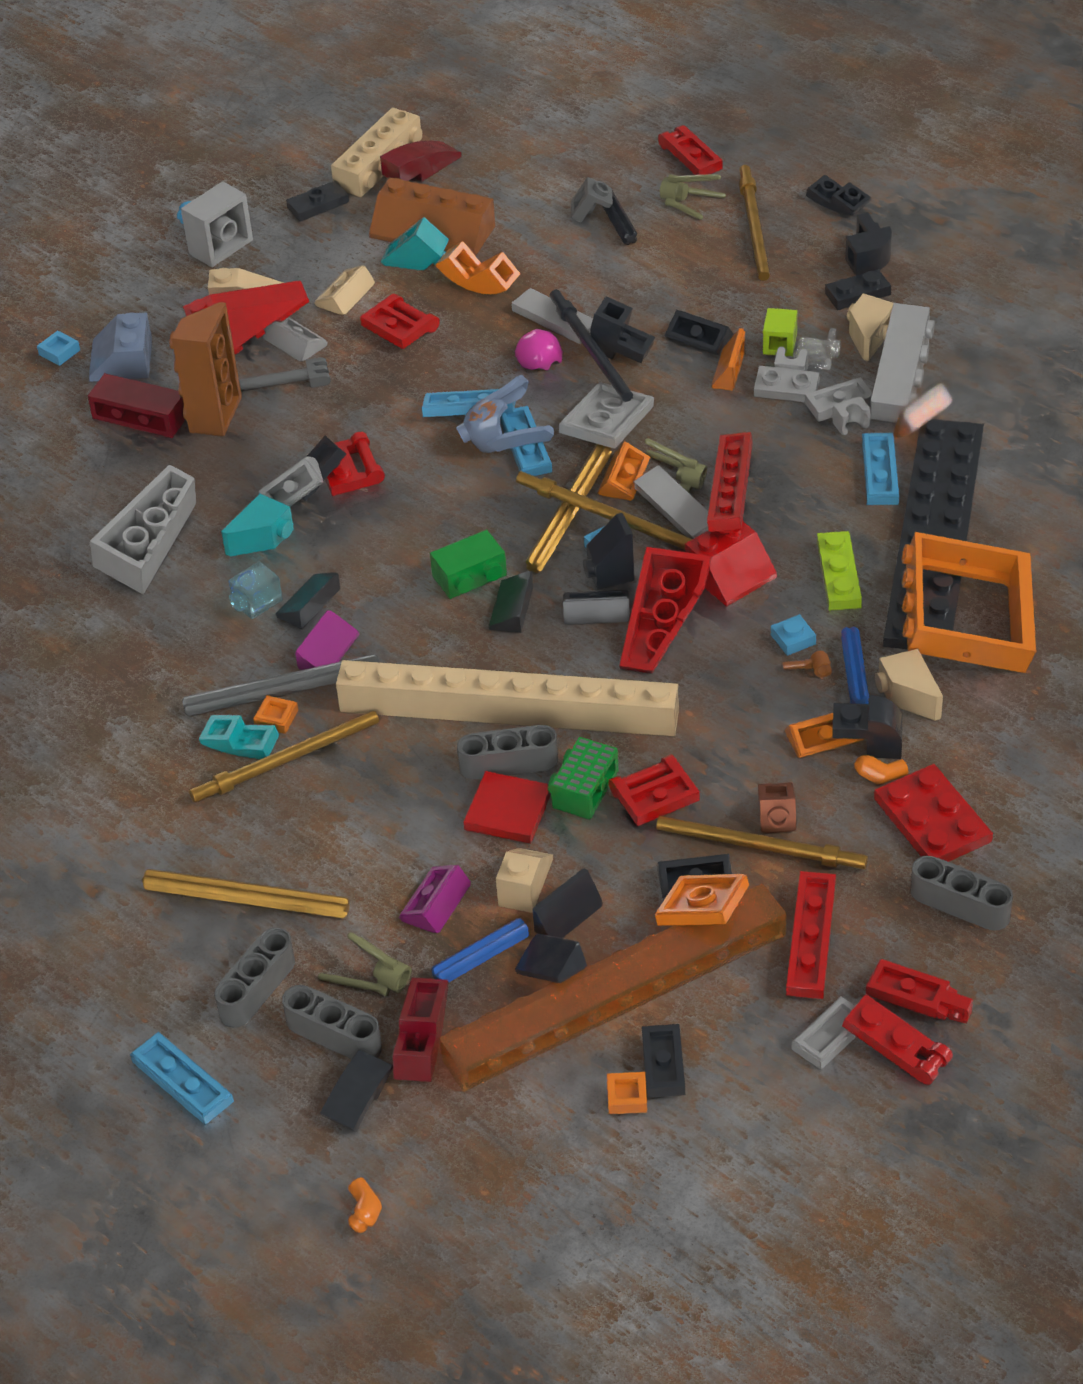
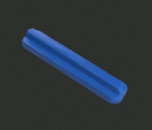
[841,627,869,704]
[431,918,529,983]

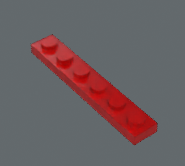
[707,432,753,533]

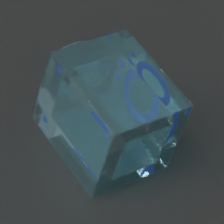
[228,561,283,619]

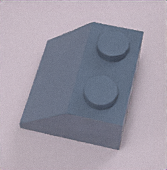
[89,312,152,382]

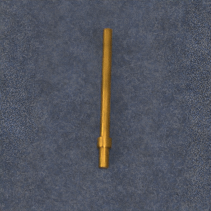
[739,165,770,281]
[516,471,692,550]
[189,710,379,803]
[656,816,868,870]

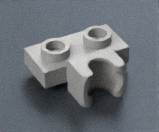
[754,347,820,402]
[805,377,872,435]

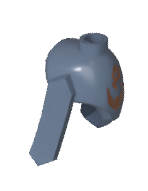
[456,375,554,453]

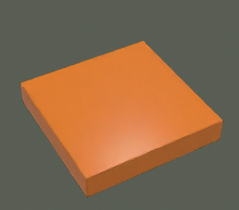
[655,874,749,926]

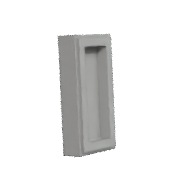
[792,996,856,1070]

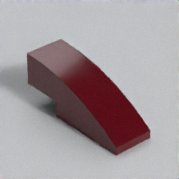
[380,140,462,182]
[393,977,448,1082]

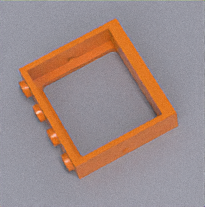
[902,532,1036,673]

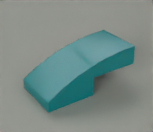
[199,715,279,759]

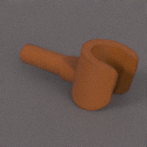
[783,651,832,677]

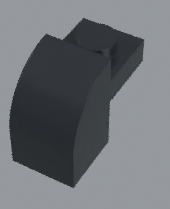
[845,212,892,276]
[590,296,655,364]
[832,695,902,759]

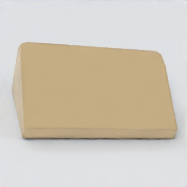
[315,265,375,315]

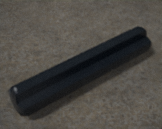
[602,190,637,245]

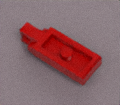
[866,959,973,1024]

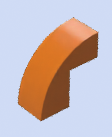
[435,241,520,294]

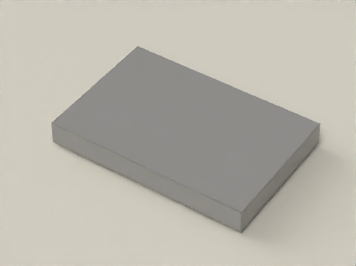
[559,382,654,449]

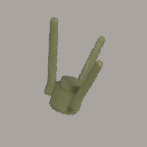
[660,174,726,220]
[645,438,707,494]
[318,932,412,997]

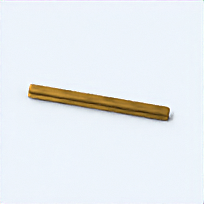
[526,444,612,573]
[142,869,350,918]

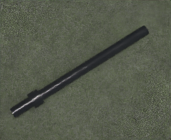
[549,289,633,402]

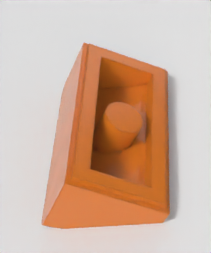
[711,328,745,391]
[597,441,650,501]
[785,713,864,758]

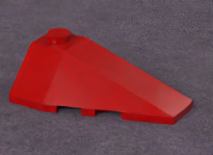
[183,280,310,355]
[619,547,711,674]

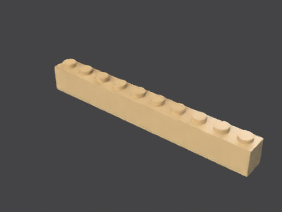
[336,660,679,737]

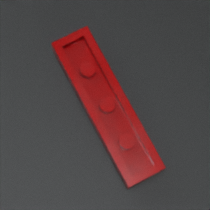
[786,871,836,999]

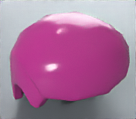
[515,329,563,371]

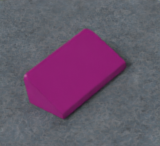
[295,610,359,670]
[399,865,471,933]

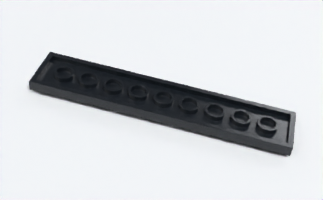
[883,418,984,649]

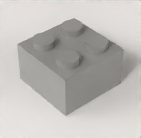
[181,181,253,267]

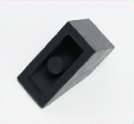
[583,512,634,590]

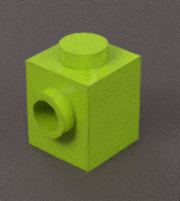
[763,308,797,357]

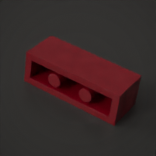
[87,373,185,438]

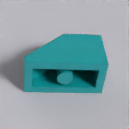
[381,217,449,270]
[221,494,294,557]

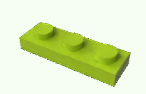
[817,531,862,611]

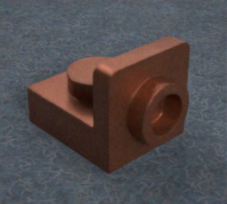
[758,782,796,833]

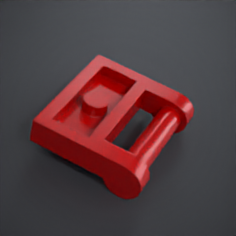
[360,294,440,349]
[325,432,385,496]
[608,754,700,826]

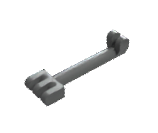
[239,357,331,391]

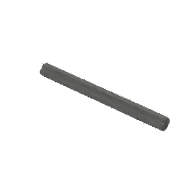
[182,654,379,716]

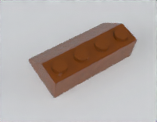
[369,177,495,256]
[169,302,242,436]

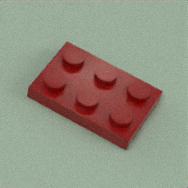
[874,764,993,862]

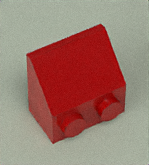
[685,521,777,607]

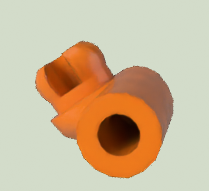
[854,755,909,785]
[348,1177,382,1233]

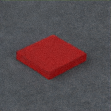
[463,771,551,844]

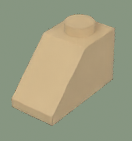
[847,293,893,361]
[875,649,943,721]
[496,848,553,913]

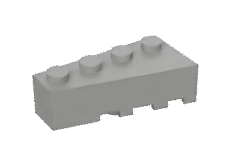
[871,303,935,424]
[90,465,196,595]

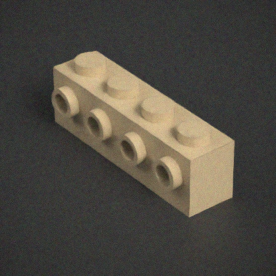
[331,107,422,197]

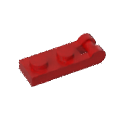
[658,125,723,175]
[842,994,953,1085]

